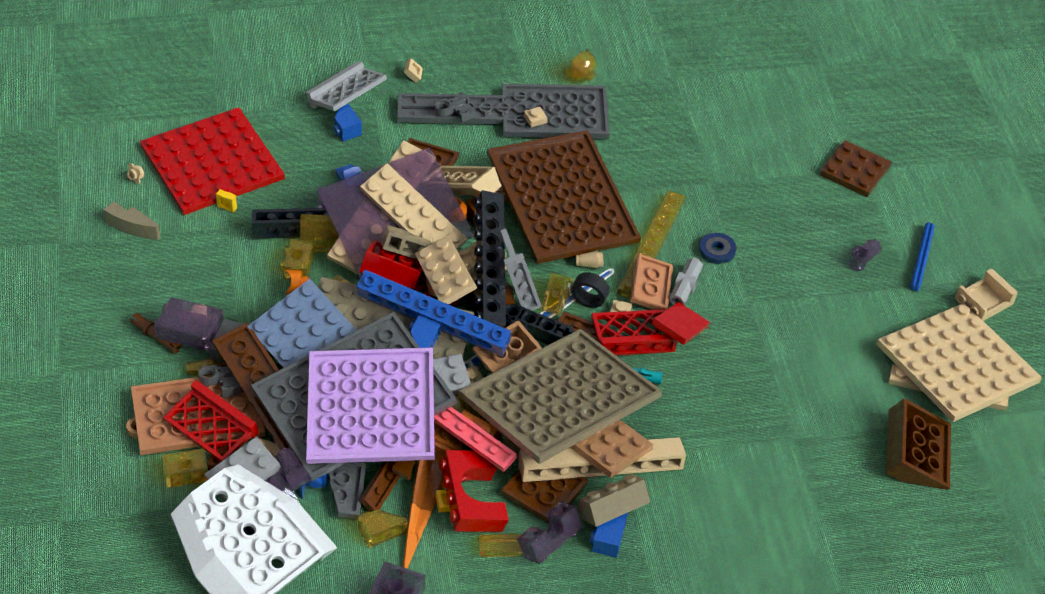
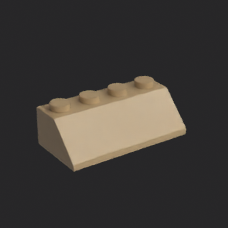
[419,166,501,196]

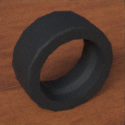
[571,272,610,308]

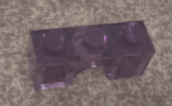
[517,502,583,564]

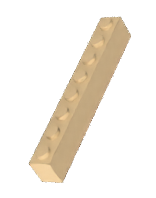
[518,437,686,482]

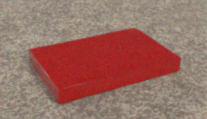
[652,302,710,345]

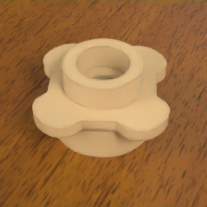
[127,163,144,184]

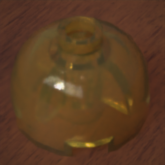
[563,49,597,83]

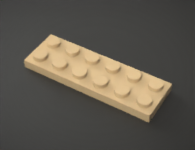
[360,163,467,250]

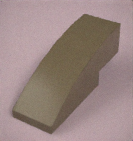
[103,201,161,240]

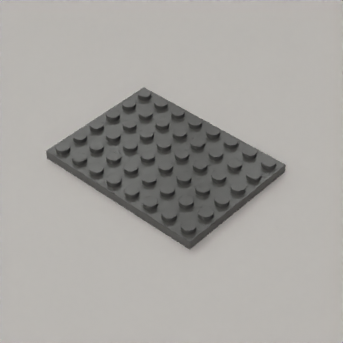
[251,312,457,481]

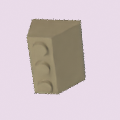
[576,474,650,527]

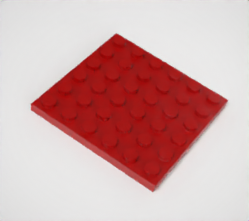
[140,107,285,215]

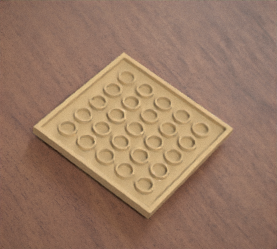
[876,304,1042,422]

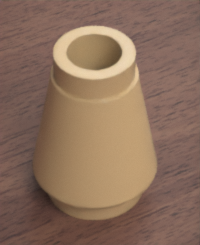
[576,250,604,269]

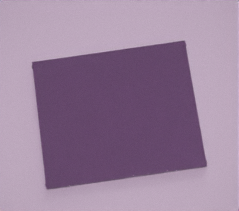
[317,148,474,279]

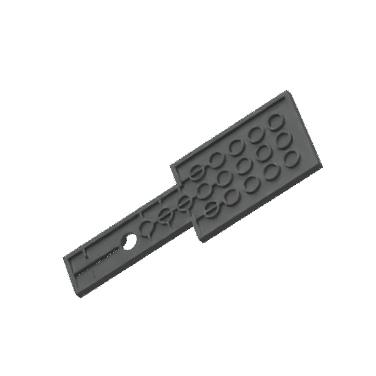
[398,83,609,139]

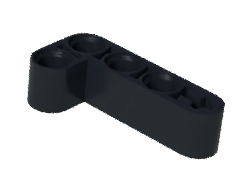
[504,304,574,345]

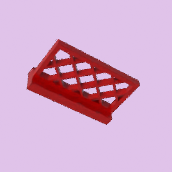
[591,309,678,355]
[163,380,259,462]

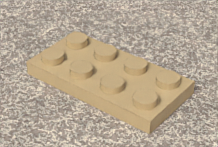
[415,235,477,304]

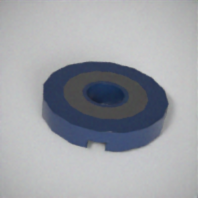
[699,233,737,264]

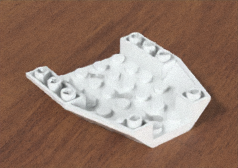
[171,464,337,594]

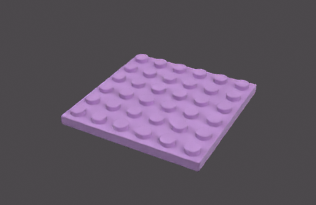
[306,348,435,464]

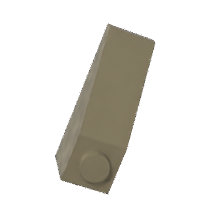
[380,224,433,259]

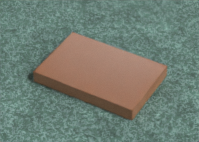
[630,253,673,310]

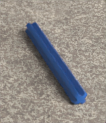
[910,222,935,292]

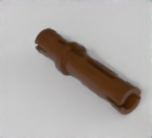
[130,313,182,354]

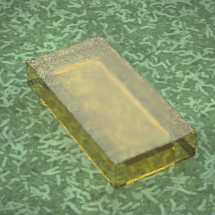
[479,534,523,557]

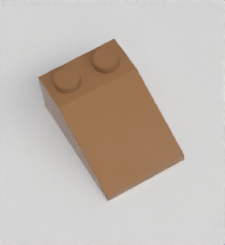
[472,320,542,374]

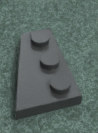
[327,462,366,520]

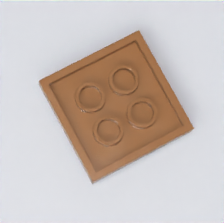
[570,420,654,478]

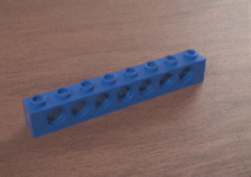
[356,270,511,357]

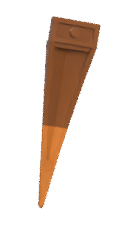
[402,422,463,572]

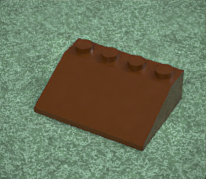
[886,398,951,490]

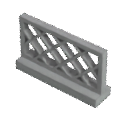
[306,61,387,111]
[500,228,542,311]

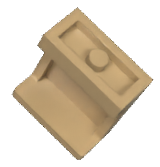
[955,268,1018,321]

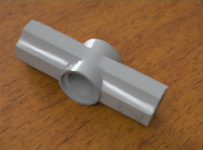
[669,257,703,305]

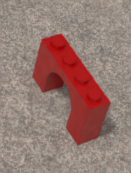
[439,450,509,532]

